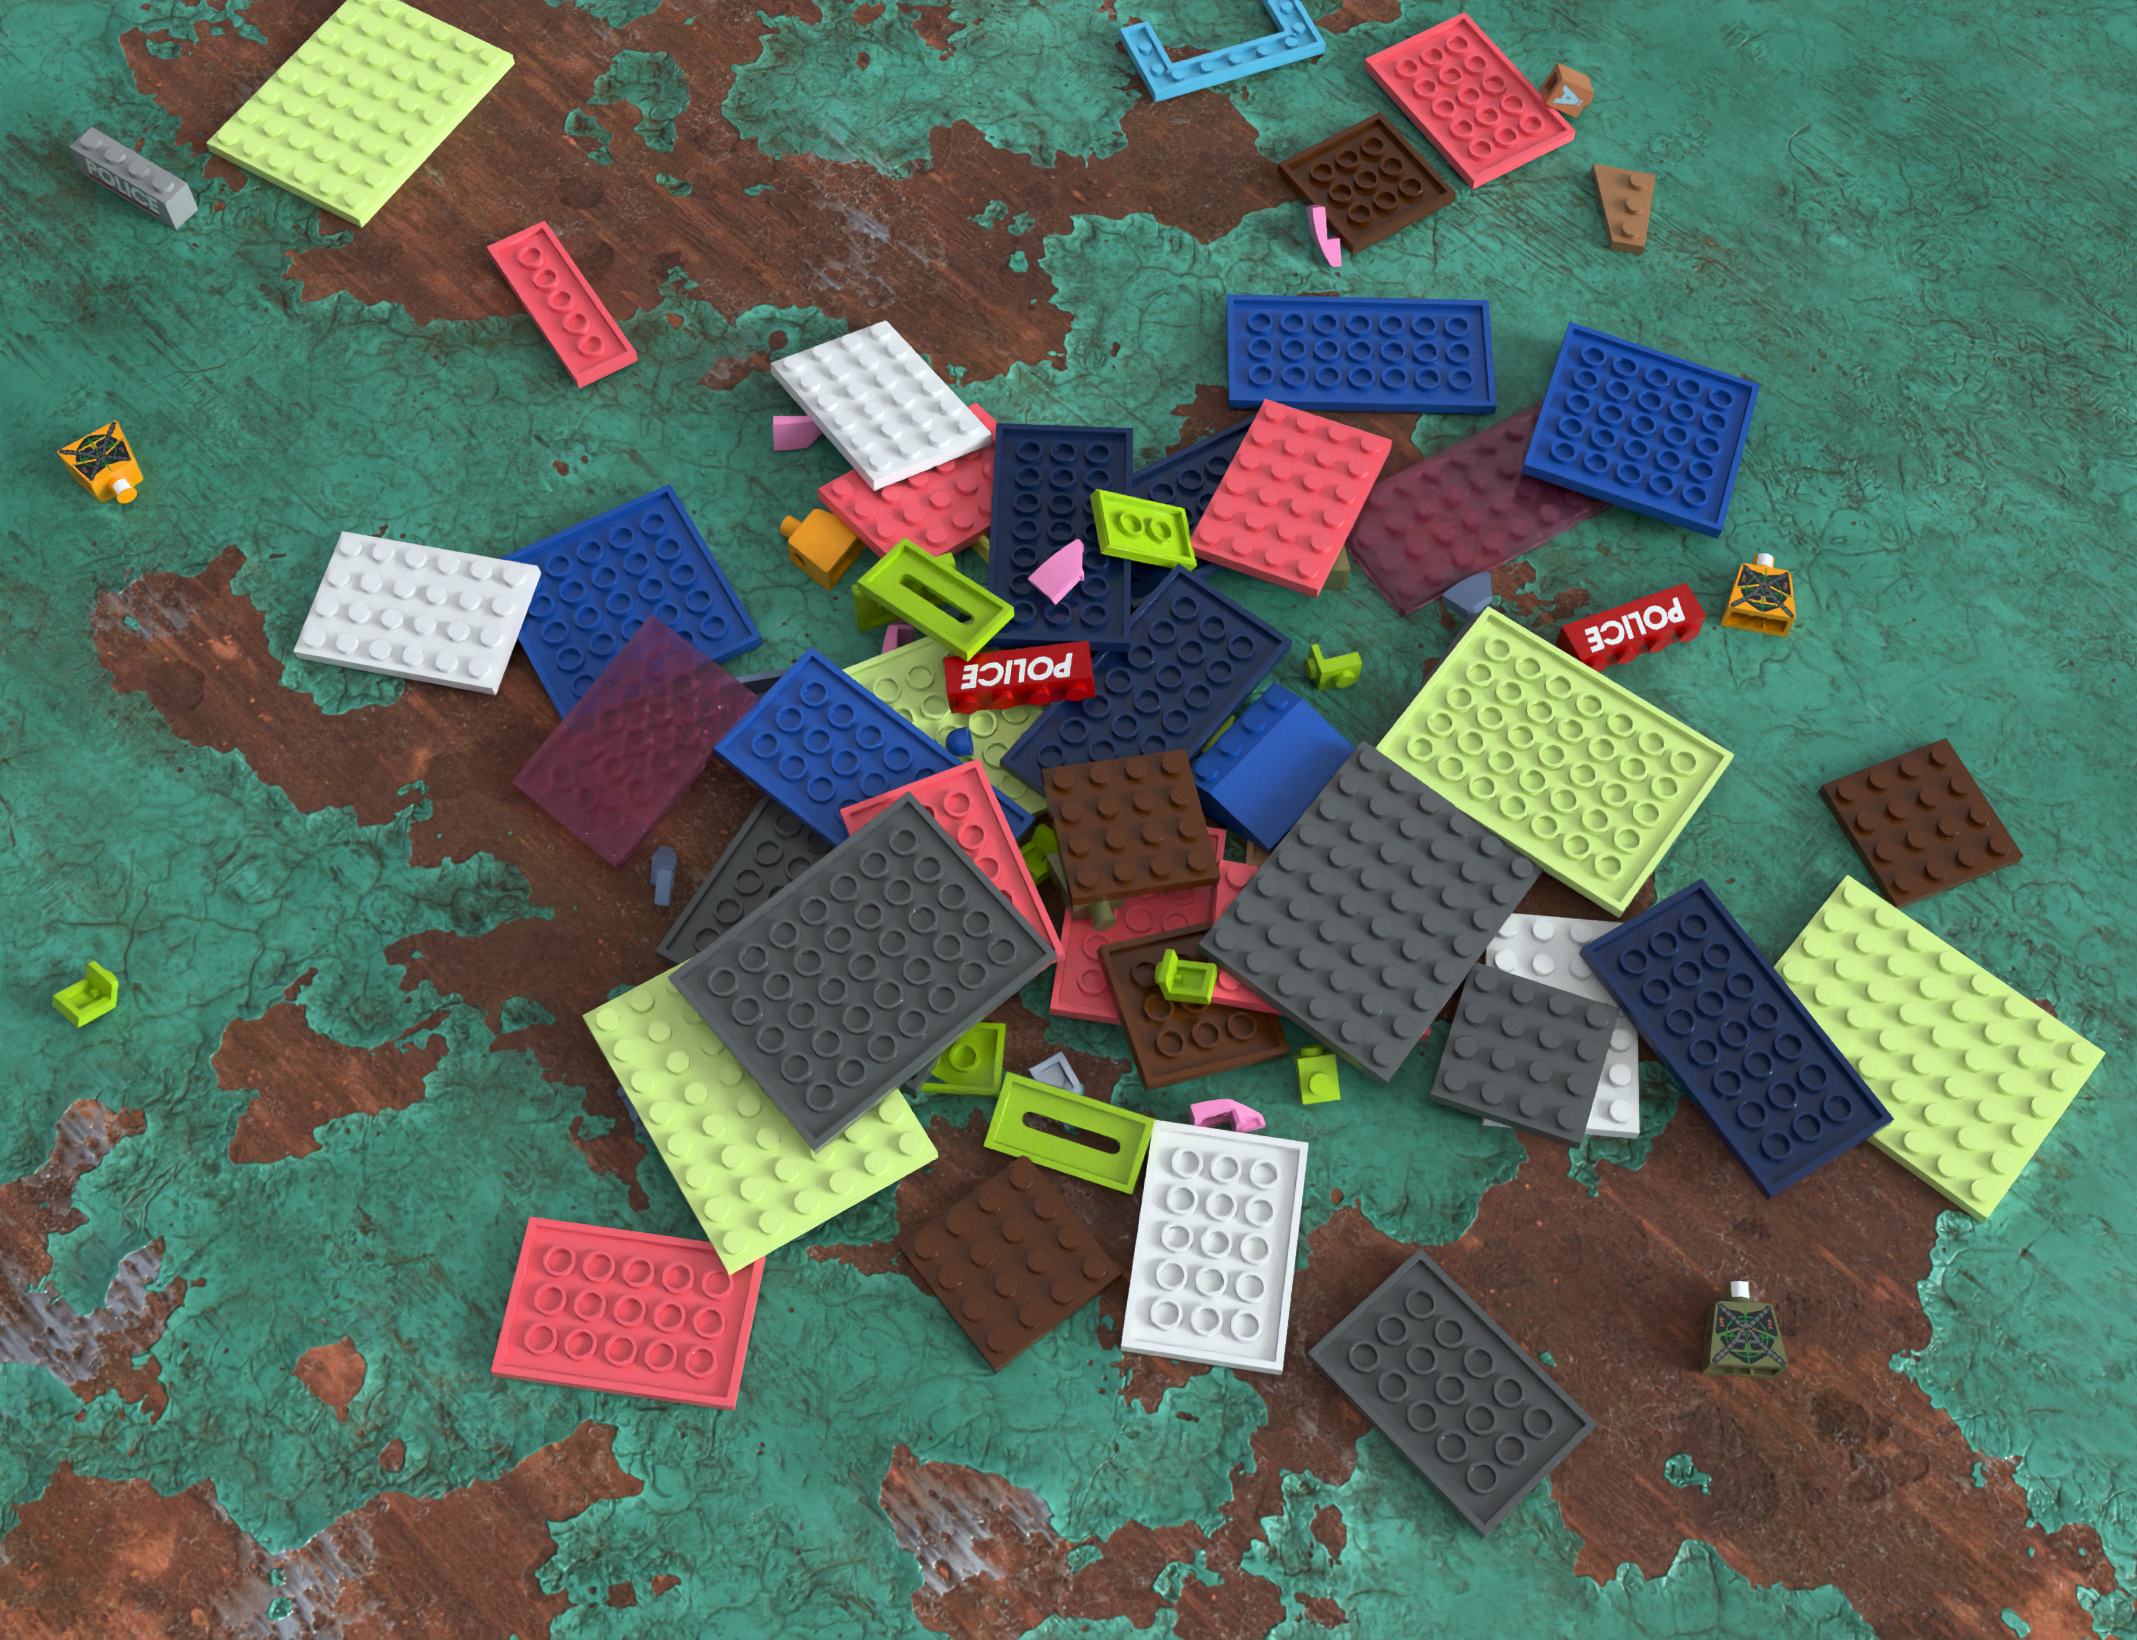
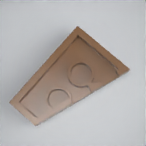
[1591,163,1656,255]

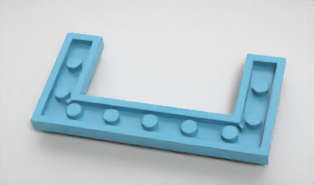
[1119,0,1326,102]

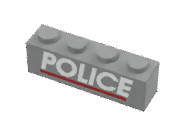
[69,127,198,230]

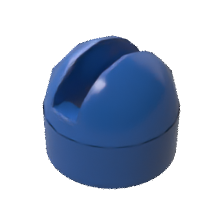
[946,726,974,757]

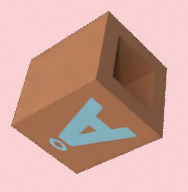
[1540,62,1594,118]

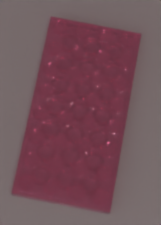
[1344,400,1615,617]

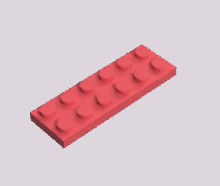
[487,220,638,389]

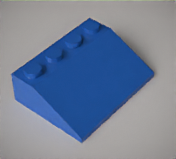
[1191,682,1356,854]

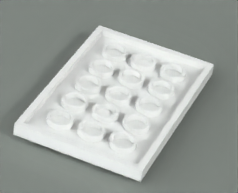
[771,320,992,491]
[293,531,541,695]
[1482,913,1640,1139]
[1120,1120,1309,1375]

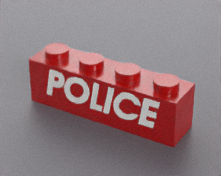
[1555,583,1706,673]
[944,641,1096,714]

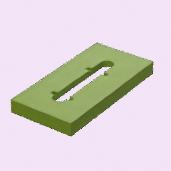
[857,537,1014,662]
[984,1071,1156,1195]

